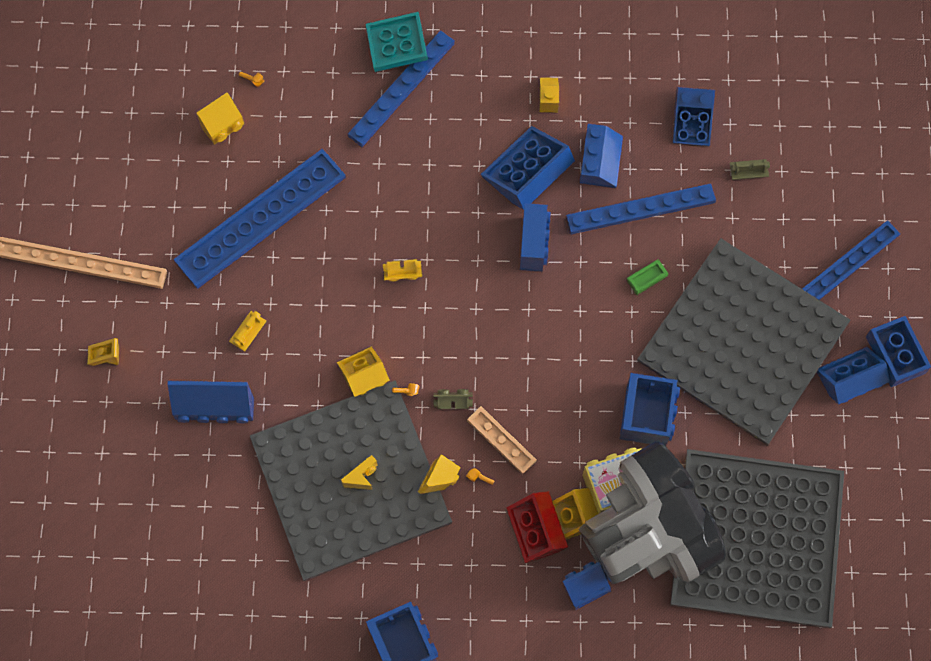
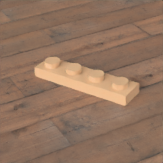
[467,406,537,475]

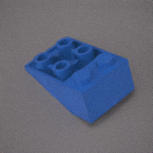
[673,87,715,146]
[563,561,611,610]

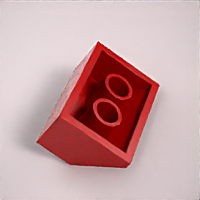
[506,491,568,563]

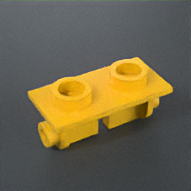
[383,259,422,281]
[229,311,266,352]

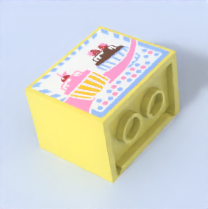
[582,448,642,514]

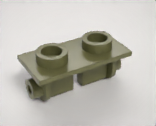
[730,159,770,180]
[434,389,473,409]

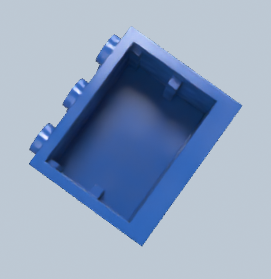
[620,373,680,446]
[366,602,438,661]

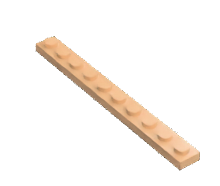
[0,237,167,289]

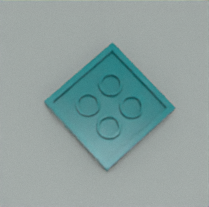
[366,12,428,72]

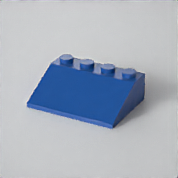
[481,126,575,210]
[167,381,254,423]

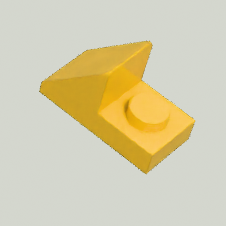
[87,338,119,366]
[341,455,378,490]

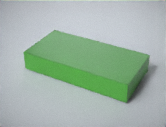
[626,259,669,295]

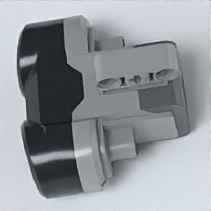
[579,441,726,584]

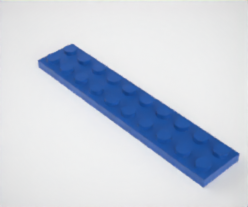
[174,149,346,289]

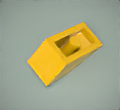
[540,78,559,113]
[418,455,461,494]

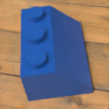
[580,124,623,188]
[817,347,890,404]

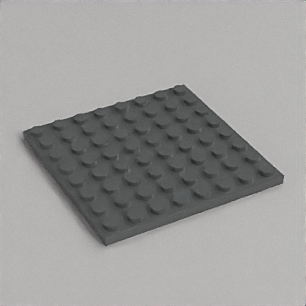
[637,238,850,446]
[250,380,452,581]
[670,449,844,629]

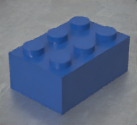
[520,203,551,271]
[866,316,931,388]

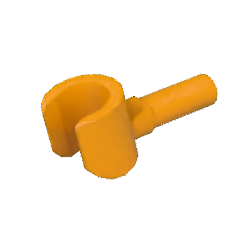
[239,72,265,87]
[392,383,419,396]
[466,468,494,485]

